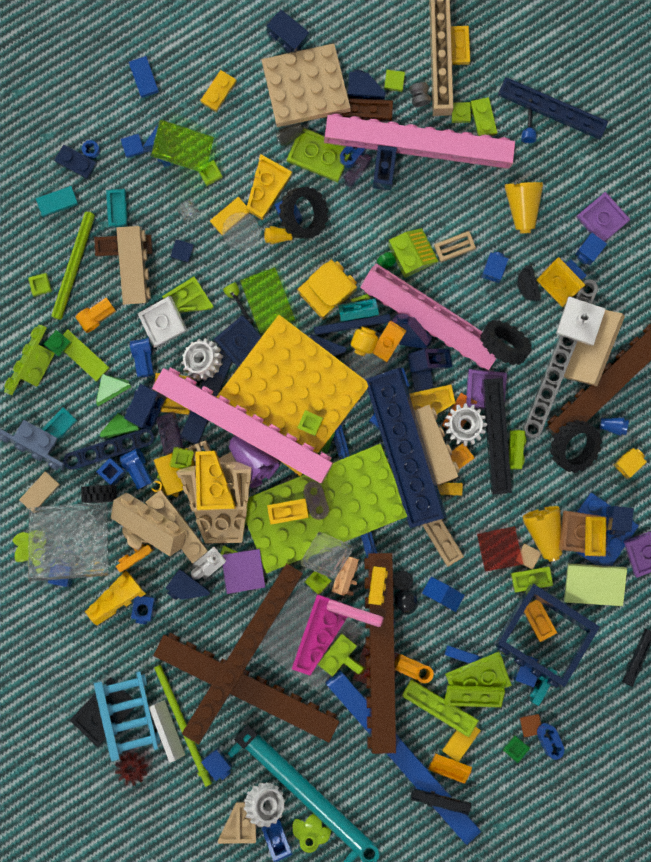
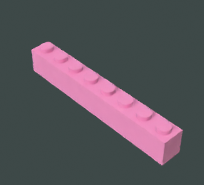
[360,263,496,370]

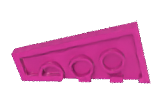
[292,594,352,676]

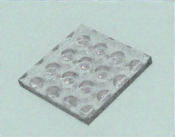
[28,502,109,582]
[259,584,365,693]

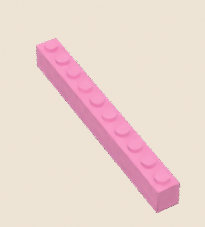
[324,114,515,169]
[152,367,334,484]

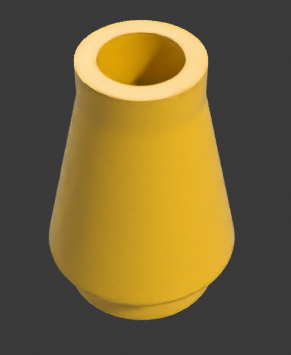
[264,226,292,245]

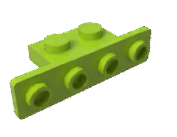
[4,325,55,396]

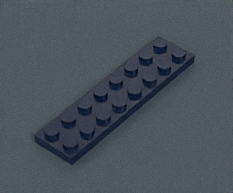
[365,368,447,528]

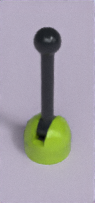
[223,282,254,325]

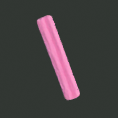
[327,600,383,627]

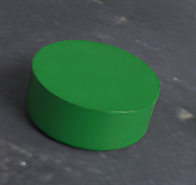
[377,252,396,269]

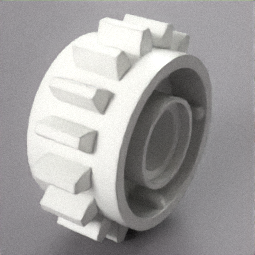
[181,339,223,381]
[444,403,487,446]
[244,782,285,827]

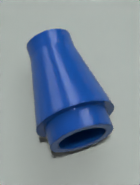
[600,418,629,436]

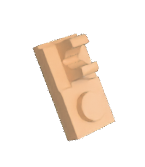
[331,555,359,596]

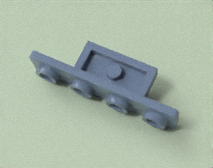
[0,420,66,471]

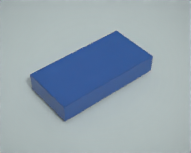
[129,56,159,98]

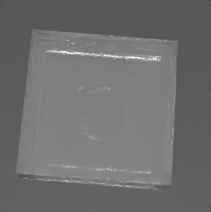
[300,532,353,579]

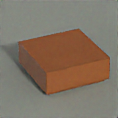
[519,713,541,737]

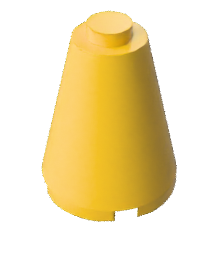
[505,182,543,234]
[522,506,563,562]

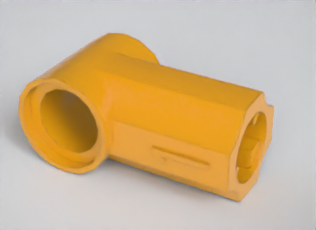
[75,297,116,333]
[394,654,434,683]

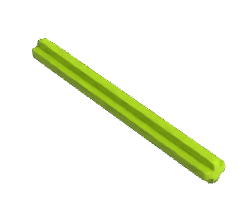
[51,211,95,320]

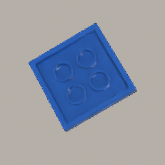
[576,493,639,566]

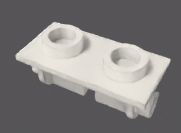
[191,547,226,579]

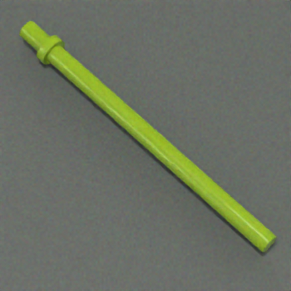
[154,665,212,787]

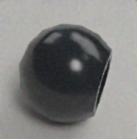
[394,591,418,615]

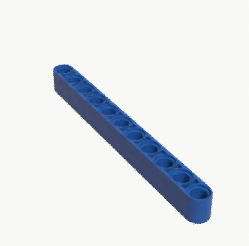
[325,669,481,845]

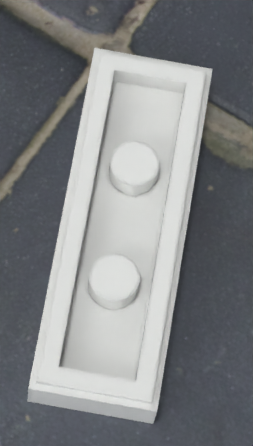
[149,700,185,762]

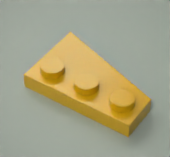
[246,154,293,220]
[409,385,455,414]
[195,451,236,510]
[85,571,146,625]

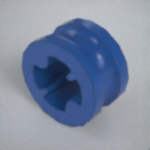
[82,140,100,159]

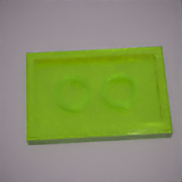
[150,119,214,173]
[240,267,295,334]

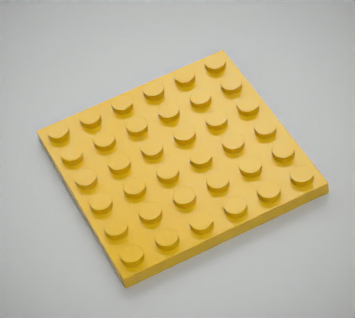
[217,315,368,476]

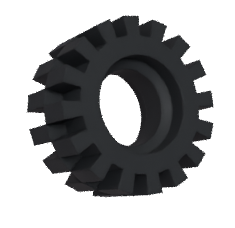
[81,485,117,503]

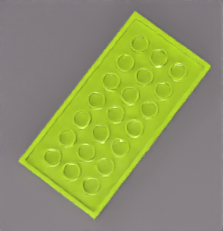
[246,444,407,573]

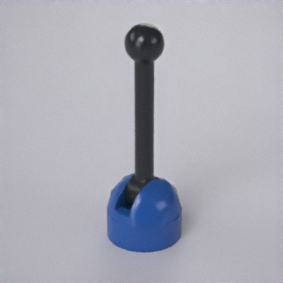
[521,99,537,143]

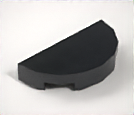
[517,264,541,302]

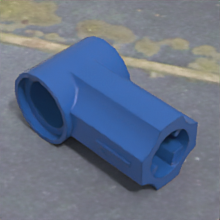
[130,338,154,378]
[120,448,153,489]

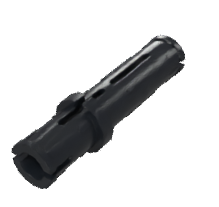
[622,629,651,687]
[410,787,471,815]

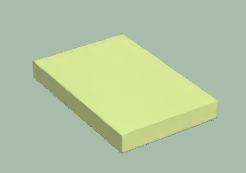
[564,563,627,606]

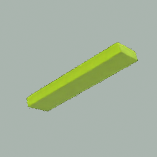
[402,679,479,737]

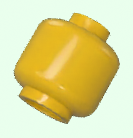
[350,326,378,356]

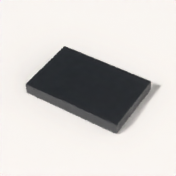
[70,677,135,748]

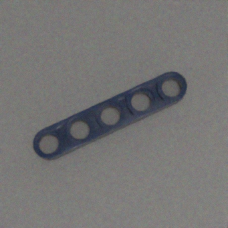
[63,429,155,470]

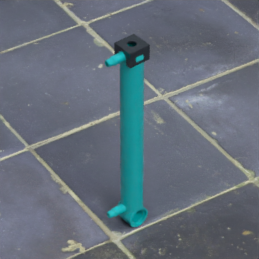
[228,723,379,862]

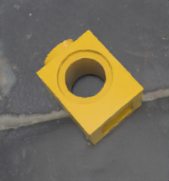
[613,448,647,479]

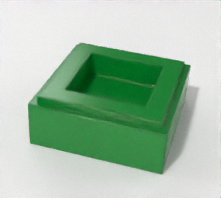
[502,735,530,763]

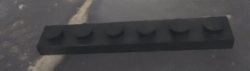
[482,378,512,495]

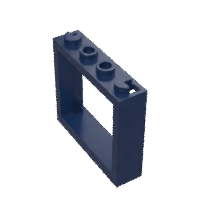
[494,584,600,689]

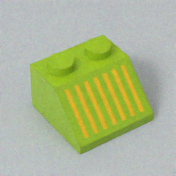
[388,228,439,278]

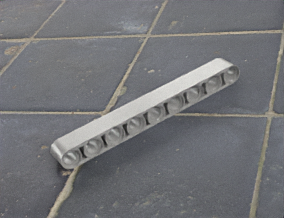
[522,279,598,439]

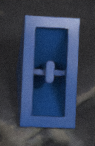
[422,577,465,612]

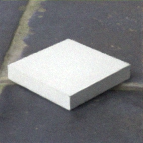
[138,296,188,348]

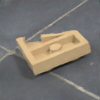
[218,802,256,844]

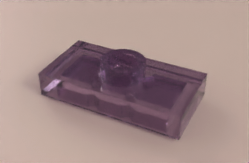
[156,412,184,455]

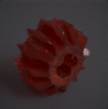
[115,752,148,786]

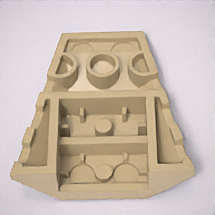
[176,462,252,543]

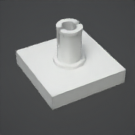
[556,297,605,346]

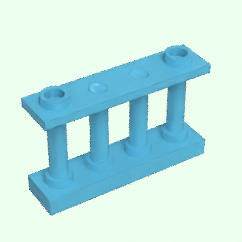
[93,671,160,761]

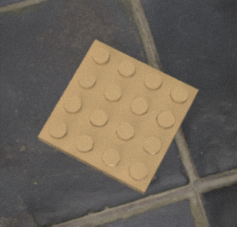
[261,44,351,127]

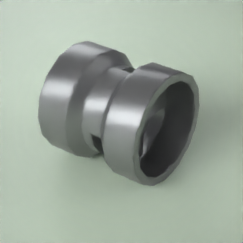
[409,82,431,107]

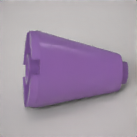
[229,436,280,488]

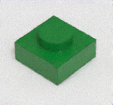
[44,330,72,357]

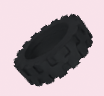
[279,187,329,239]
[480,320,532,365]
[550,420,602,473]

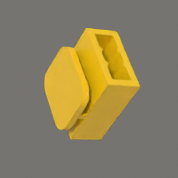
[297,259,357,320]

